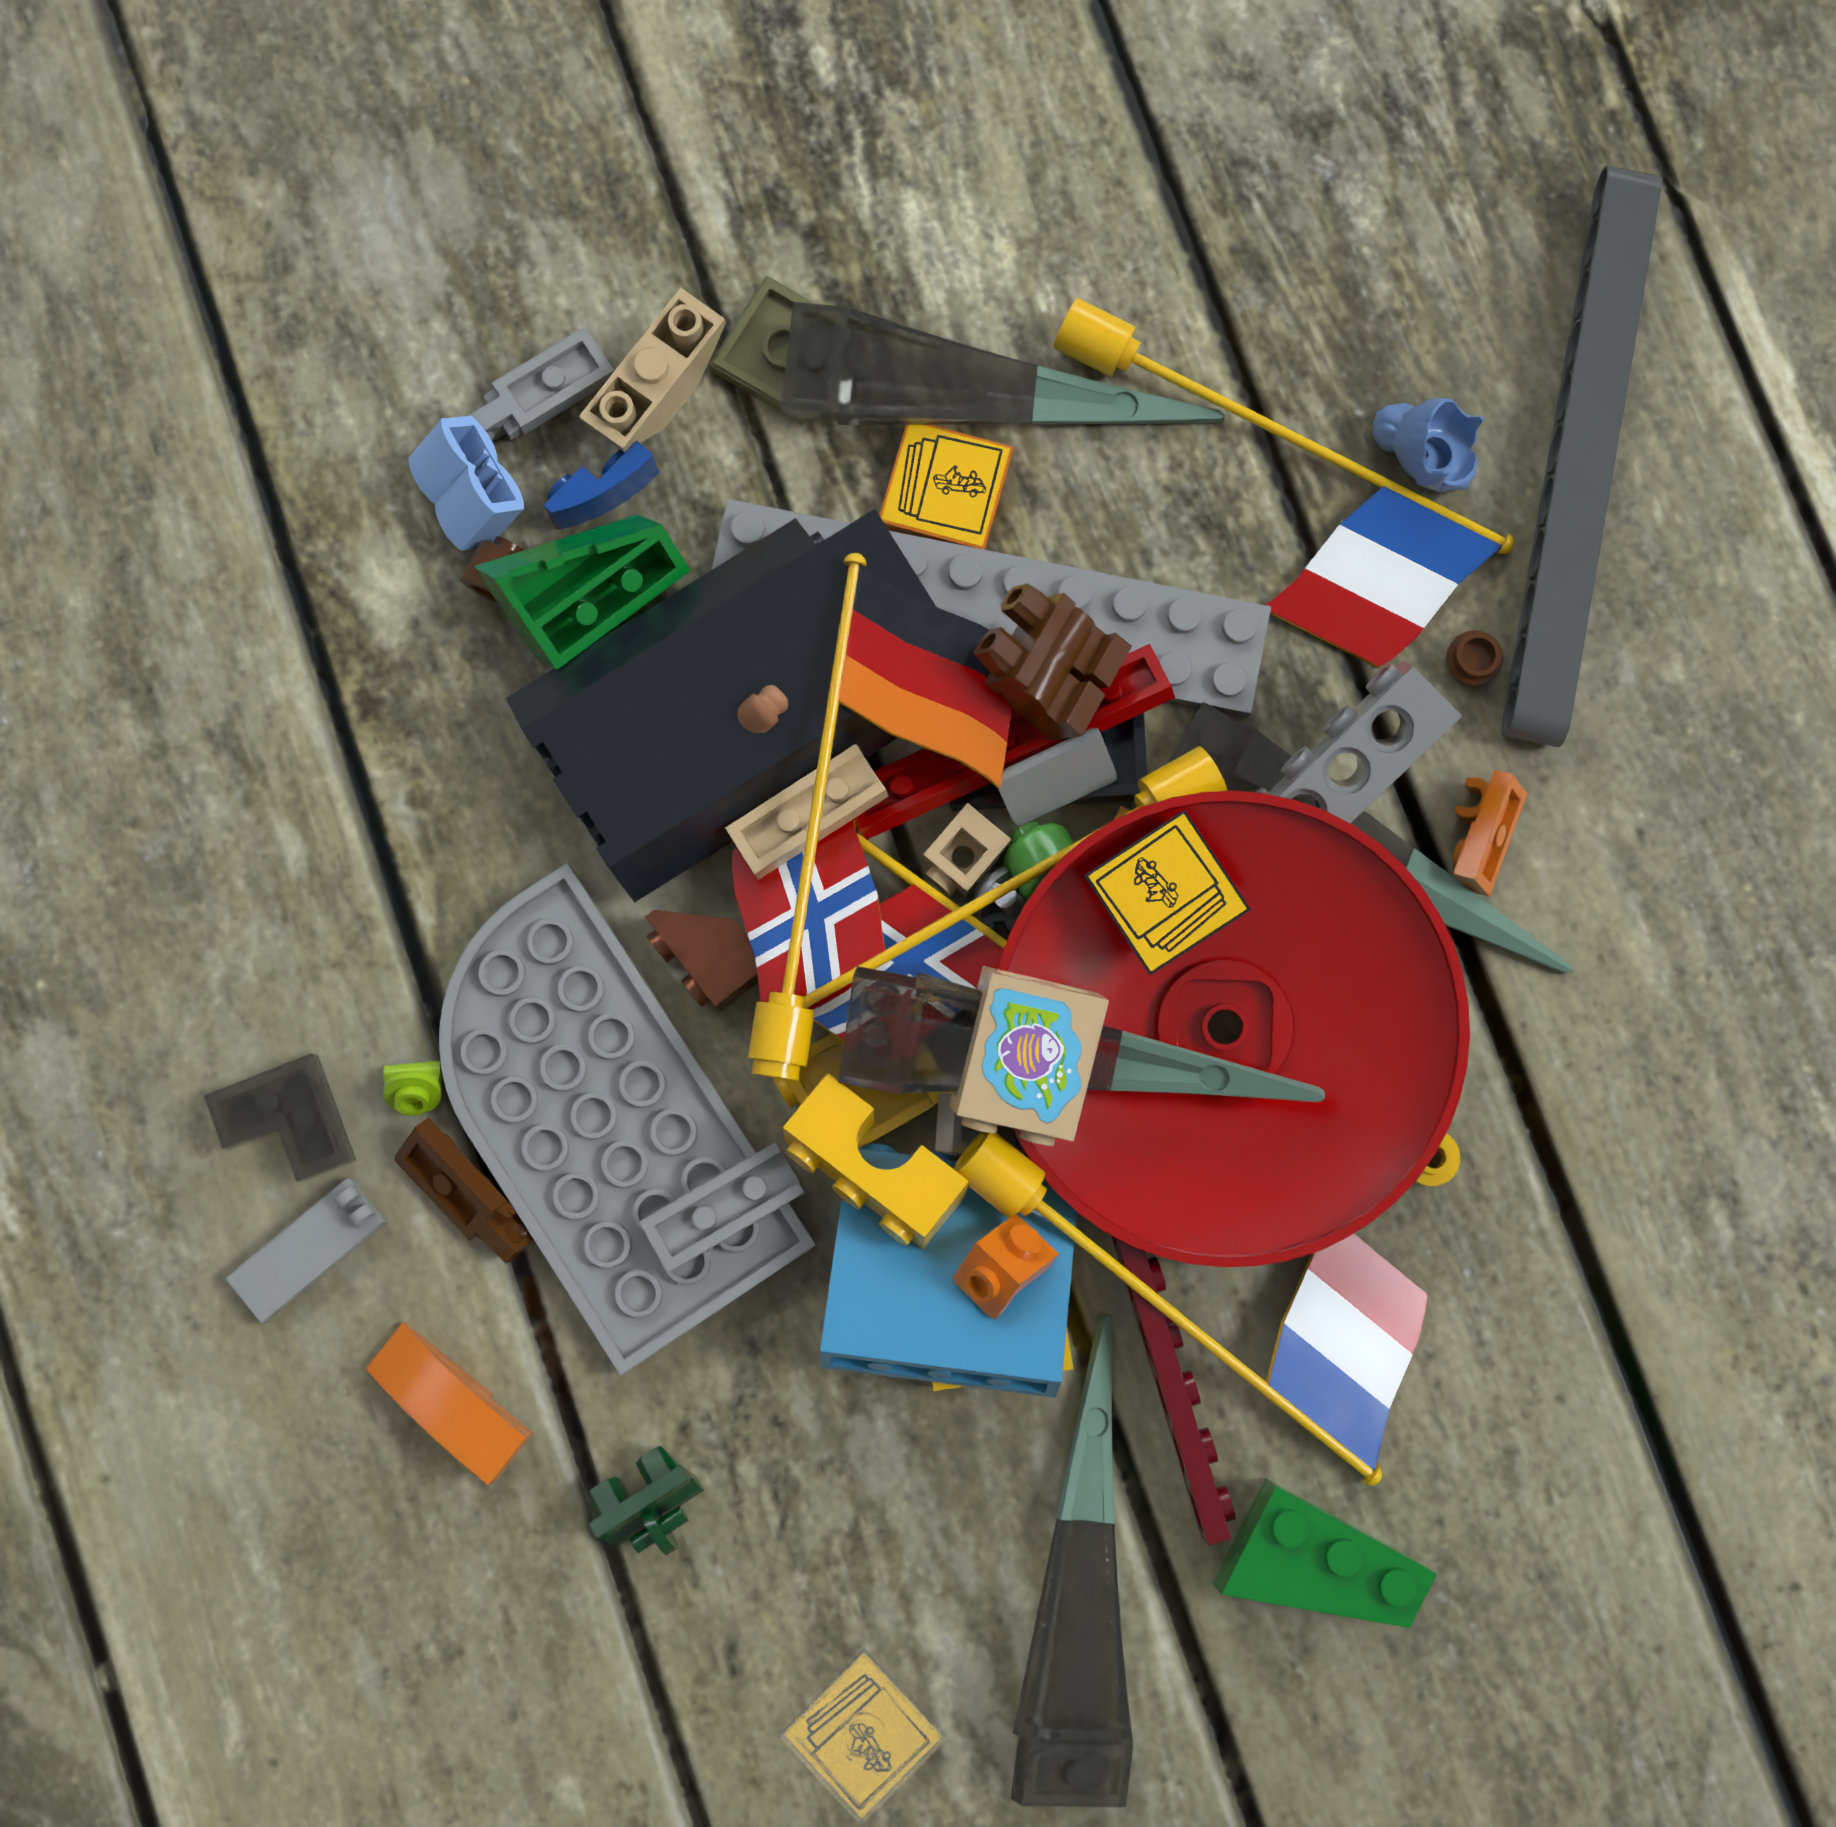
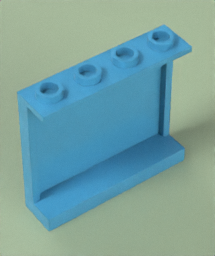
[820,1144,1077,1398]

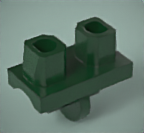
[589,1446,704,1555]

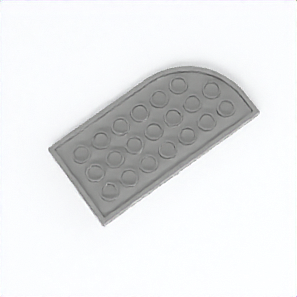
[439,863,817,1376]

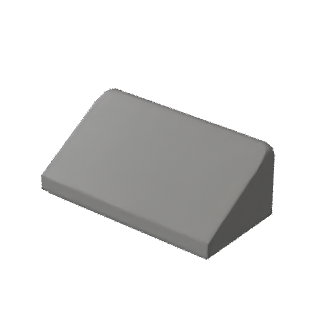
[998,728,1117,826]

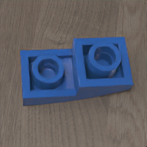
[543,441,659,530]

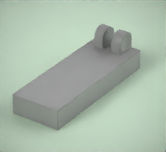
[639,1142,806,1273]
[225,1177,389,1323]

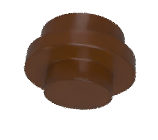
[1446,630,1503,687]

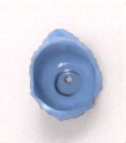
[1372,397,1484,494]

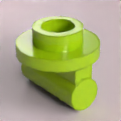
[383,1060,444,1116]

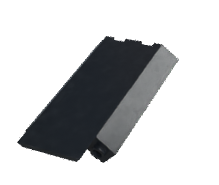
[506,509,936,903]

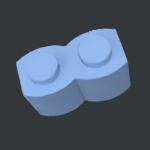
[409,416,524,551]

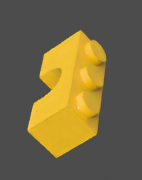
[783,1073,969,1249]

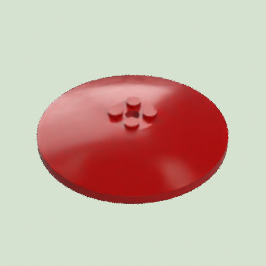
[998,791,1470,1267]

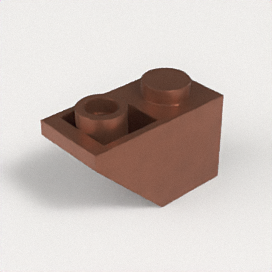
[645,910,758,1012]

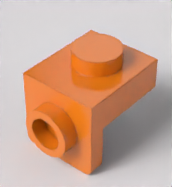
[953,1214,1059,1319]

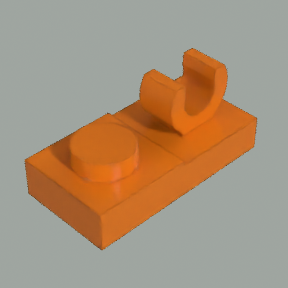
[1453,770,1528,897]

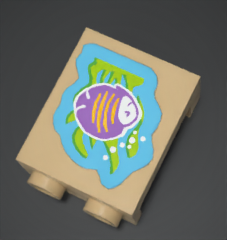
[949,966,1109,1146]

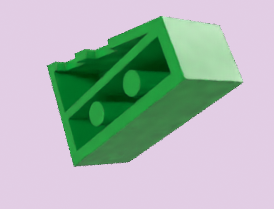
[473,514,691,670]
[1212,1478,1437,1628]

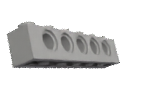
[1256,661,1462,823]

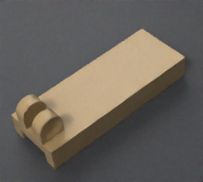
[725,744,889,879]

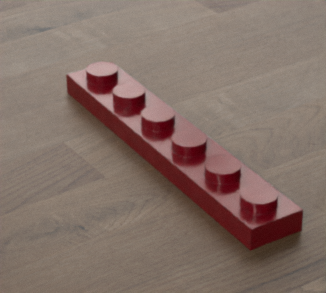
[1111,1235,1236,1545]

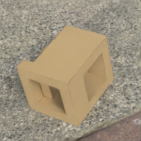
[923,803,1011,897]

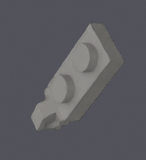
[468,327,614,441]

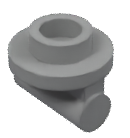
[973,867,1026,919]

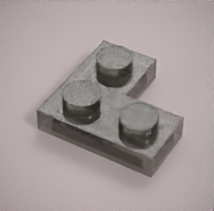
[204,1053,357,1182]

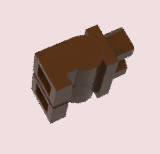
[973,583,1132,741]

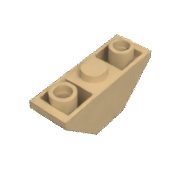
[579,287,726,452]

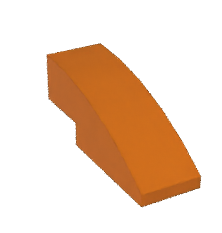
[366,1322,534,1486]

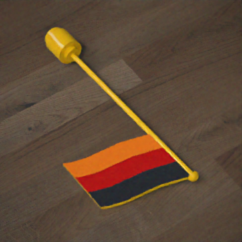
[748,553,1012,1081]

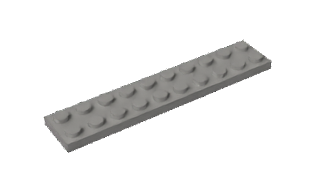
[712,499,1271,718]

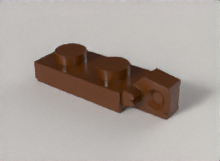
[394,1117,534,1264]

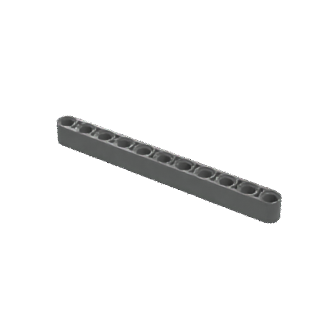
[1502,165,1662,747]

